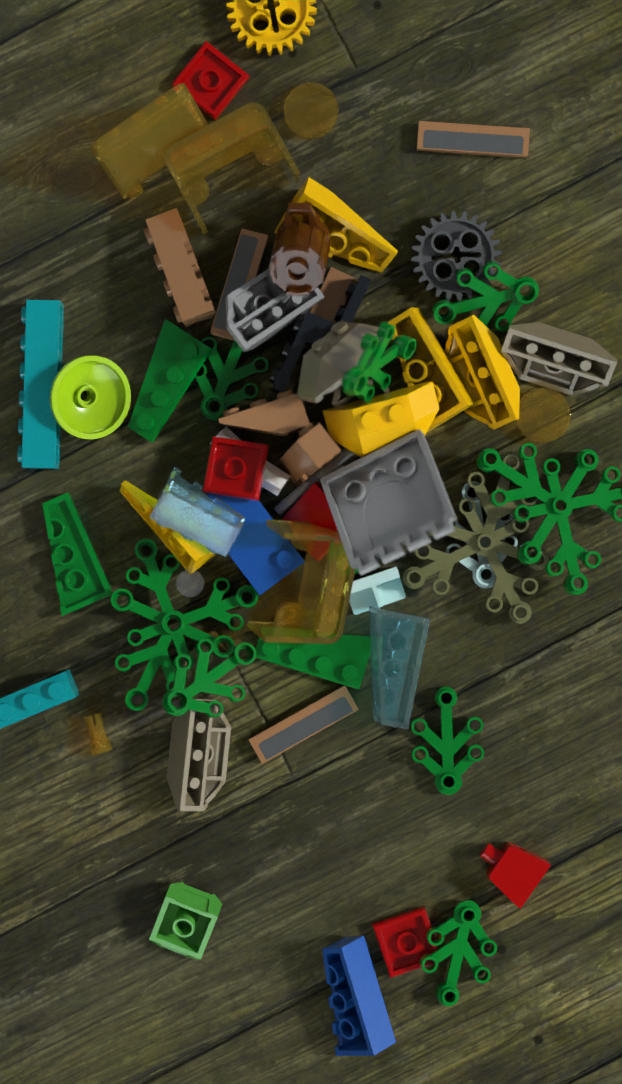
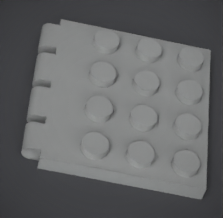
[320,429,457,575]

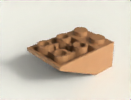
[218,390,309,437]

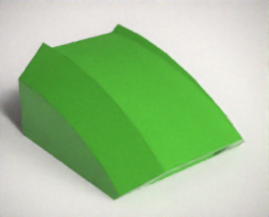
[149,882,222,960]

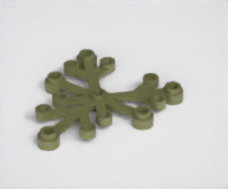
[403,451,549,624]

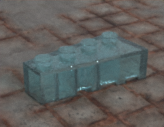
[369,606,430,729]

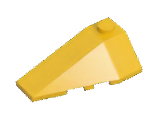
[274,177,398,273]
[120,480,218,575]

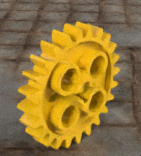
[226,0,317,56]

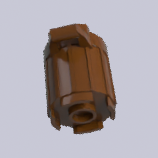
[269,203,331,296]

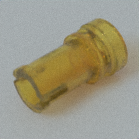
[84,713,113,755]

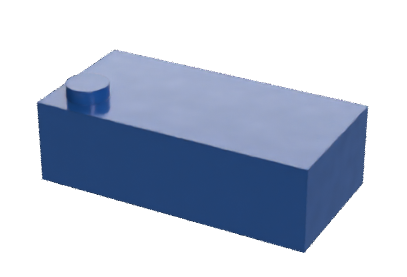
[193,494,305,595]

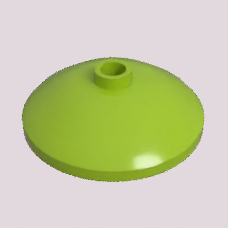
[50,355,131,439]

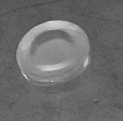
[176,570,205,597]

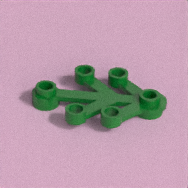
[432,261,539,332]
[342,322,416,402]
[194,336,269,421]
[162,638,256,718]
[411,686,484,795]
[420,900,497,1007]

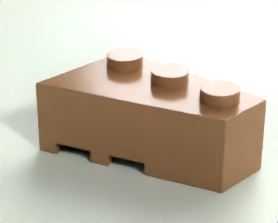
[277,423,341,487]

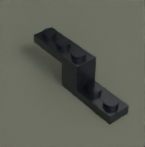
[269,275,371,394]

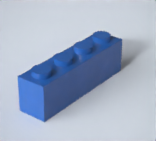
[322,936,396,1056]

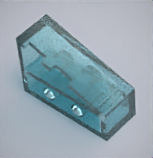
[150,467,245,557]

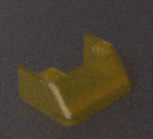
[164,102,301,234]
[247,520,355,644]

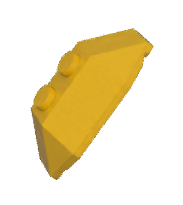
[445,315,520,430]
[322,381,439,458]

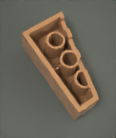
[143,208,216,328]

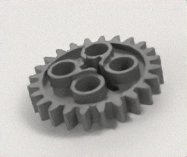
[411,211,502,302]

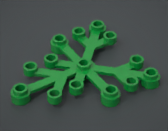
[476,443,622,596]
[111,539,258,711]

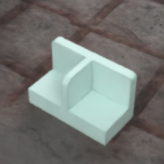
[343,566,406,615]

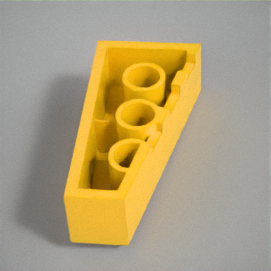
[388,308,475,432]

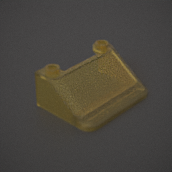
[90,83,215,200]

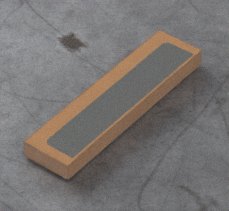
[417,121,530,158]
[210,229,269,341]
[249,685,359,764]

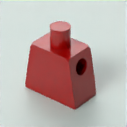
[479,841,551,909]

